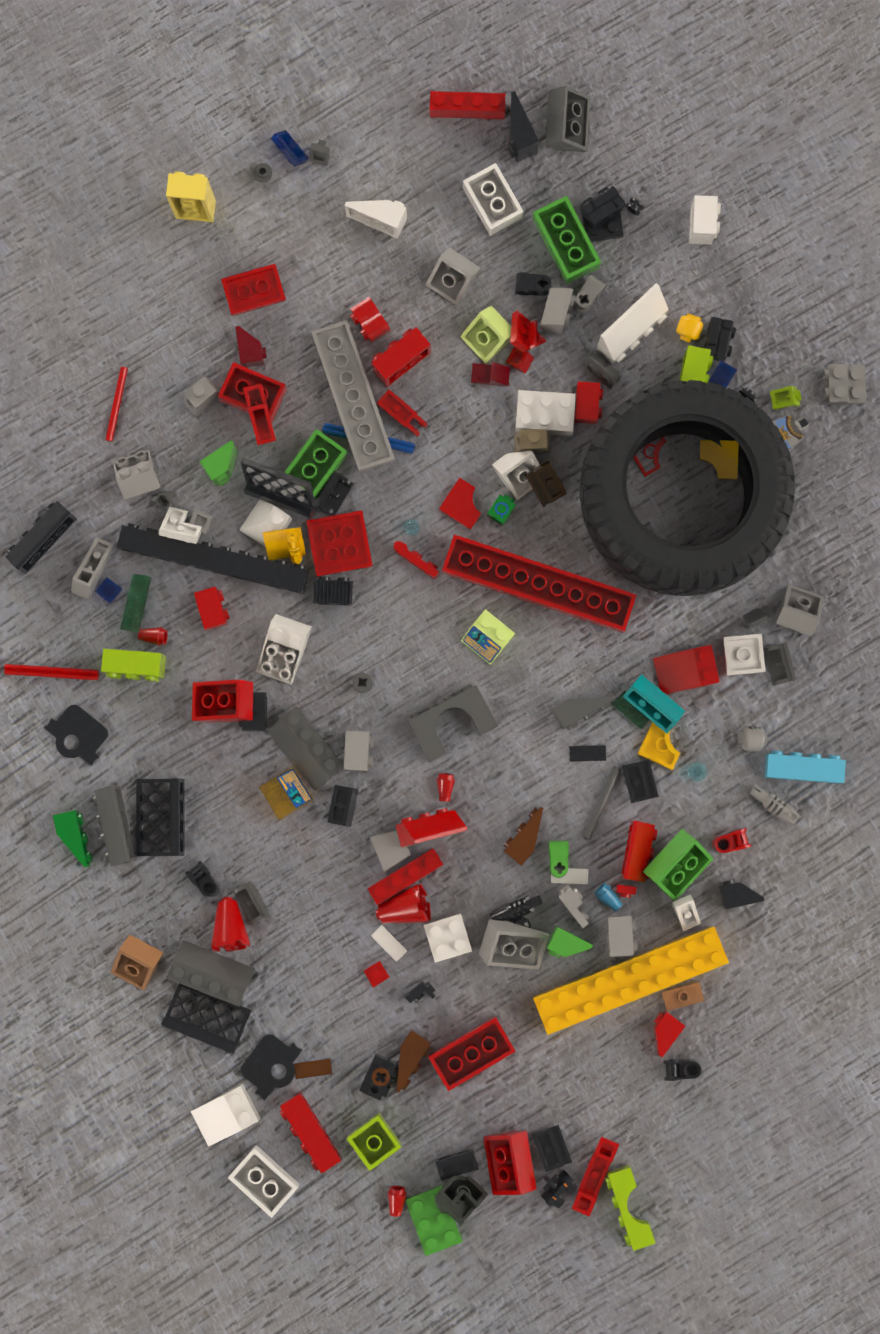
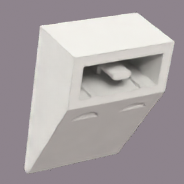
[256,614,312,685]

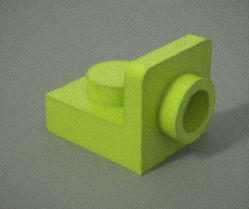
[770,386,801,410]

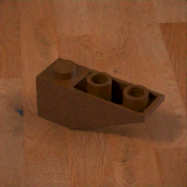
[503,807,543,866]
[396,1029,432,1093]

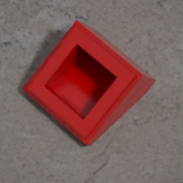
[505,347,534,374]

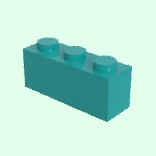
[623,674,686,734]

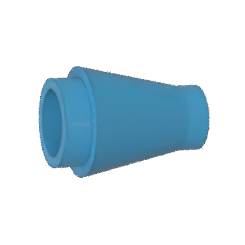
[594,883,622,912]

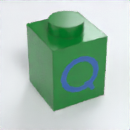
[487,494,516,526]

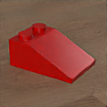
[653,645,720,695]

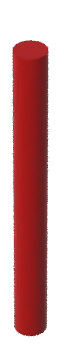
[105,367,128,442]

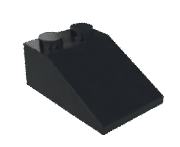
[508,91,539,162]

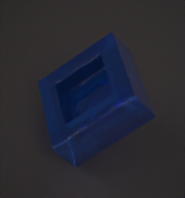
[95,577,123,604]

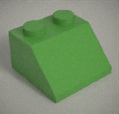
[199,440,237,487]
[546,926,593,958]

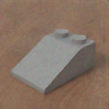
[479,920,550,970]

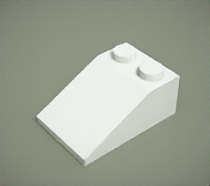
[345,200,407,239]
[191,1084,260,1146]

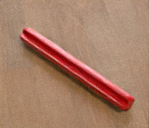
[4,664,99,680]

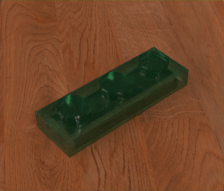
[120,574,152,633]

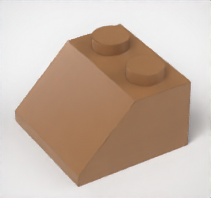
[110,934,163,991]

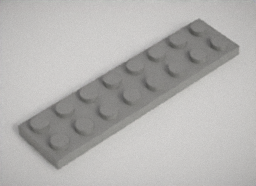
[311,320,395,472]

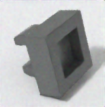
[309,139,330,165]

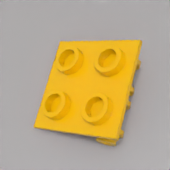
[263,527,306,564]

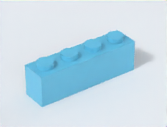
[764,751,846,784]

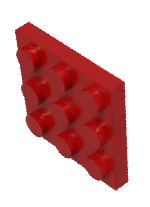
[306,510,373,577]

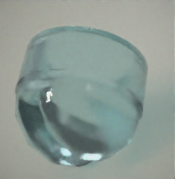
[404,519,419,535]

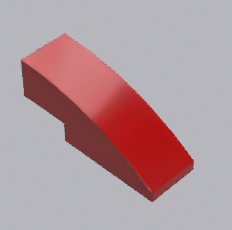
[243,382,276,445]

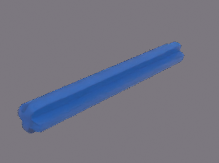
[322,423,415,454]

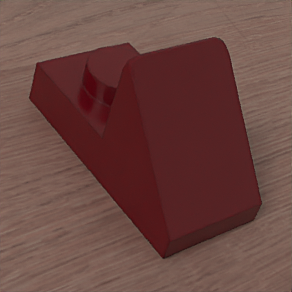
[471,362,510,386]

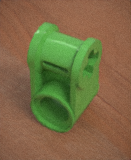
[549,841,569,878]

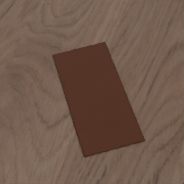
[294,1059,332,1079]

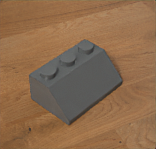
[546,86,590,152]

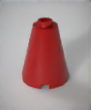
[375,884,431,924]
[211,897,250,952]

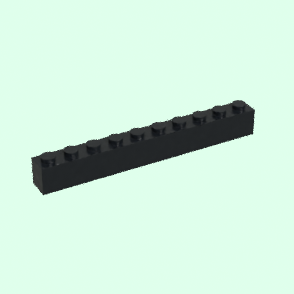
[117,523,309,594]

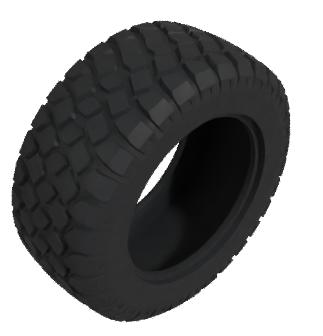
[579,380,795,596]

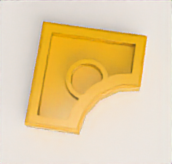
[700,440,739,480]
[637,722,680,770]

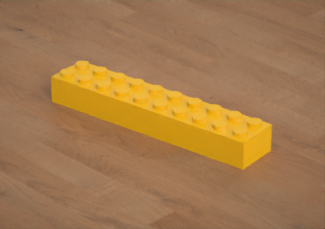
[533,925,729,1035]

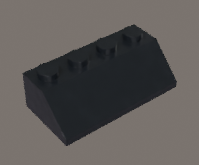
[6,501,77,574]

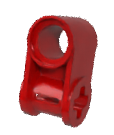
[712,828,752,853]

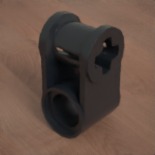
[515,272,551,296]
[185,860,220,897]
[663,1059,701,1081]

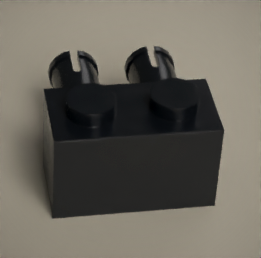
[359,1053,399,1101]

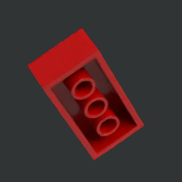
[428,1015,516,1091]

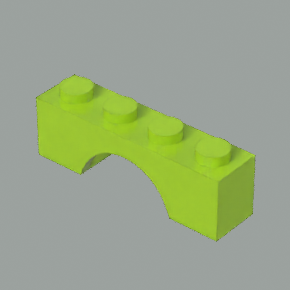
[605,1165,656,1251]

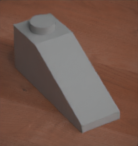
[71,537,114,600]

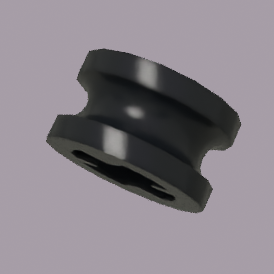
[625,198,644,216]

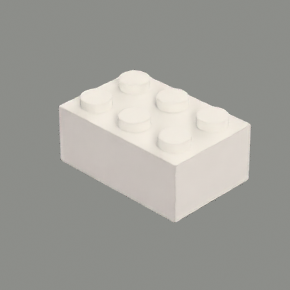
[463,163,524,236]
[515,390,575,436]
[228,1145,300,1218]

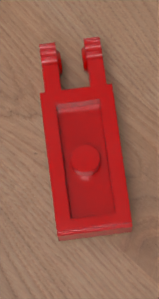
[376,389,428,437]
[393,541,439,579]

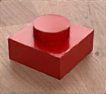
[615,884,637,898]
[364,961,390,988]

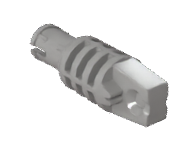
[749,784,800,825]

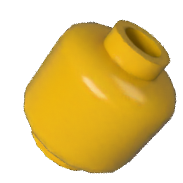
[676,313,704,343]

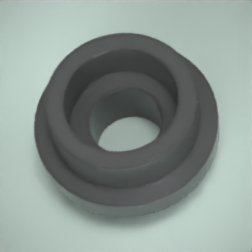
[253,163,272,182]

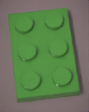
[405,1185,462,1256]

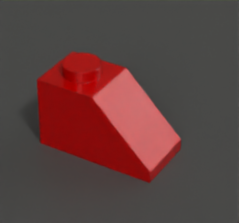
[654,1011,686,1058]

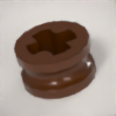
[372,1067,390,1086]

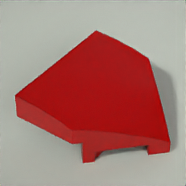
[510,311,546,352]

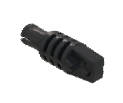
[490,895,543,921]

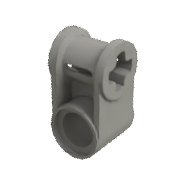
[574,275,606,313]

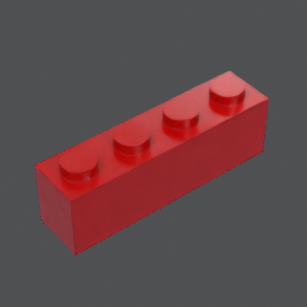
[429,91,506,119]
[367,848,444,905]
[279,1092,342,1174]

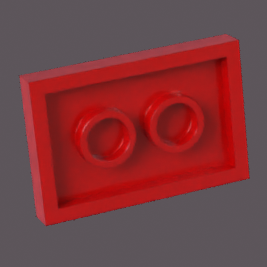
[221,263,286,316]

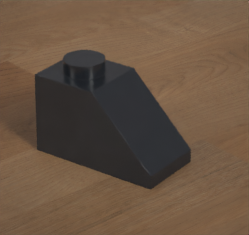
[719,879,765,909]

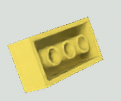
[166,171,216,222]

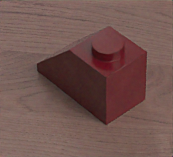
[235,326,267,367]

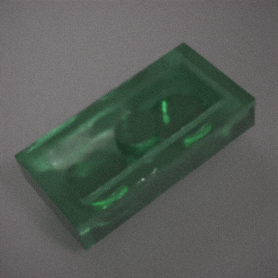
[612,690,650,730]

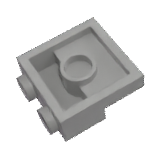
[823,364,866,405]
[557,884,589,928]

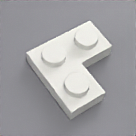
[159,507,202,544]

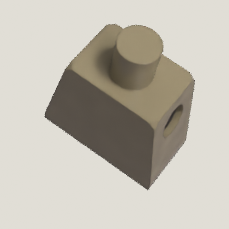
[514,429,551,454]

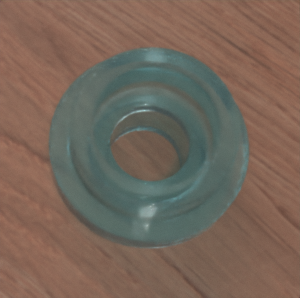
[688,762,707,781]

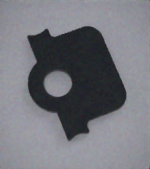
[44,705,108,766]
[241,1034,303,1100]

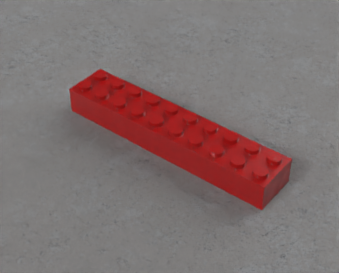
[442,534,637,633]

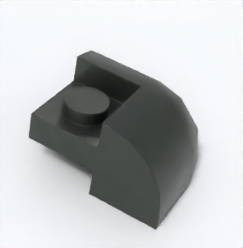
[435,1175,488,1225]

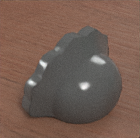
[152,491,176,508]

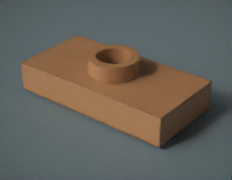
[662,982,704,1011]

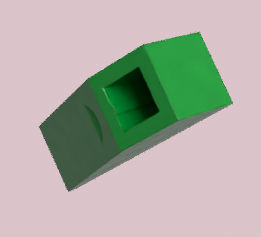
[53,810,92,868]

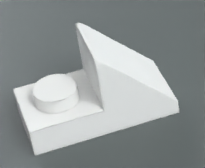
[672,894,701,931]

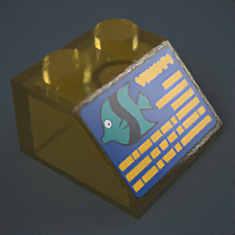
[259,767,314,820]

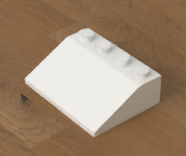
[597,283,668,365]

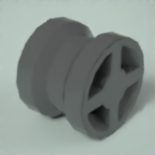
[353,673,373,693]

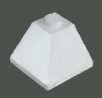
[492,450,540,500]
[239,499,292,547]

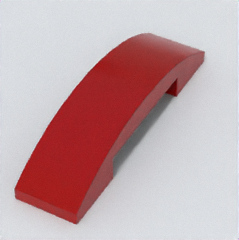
[571,1136,619,1217]

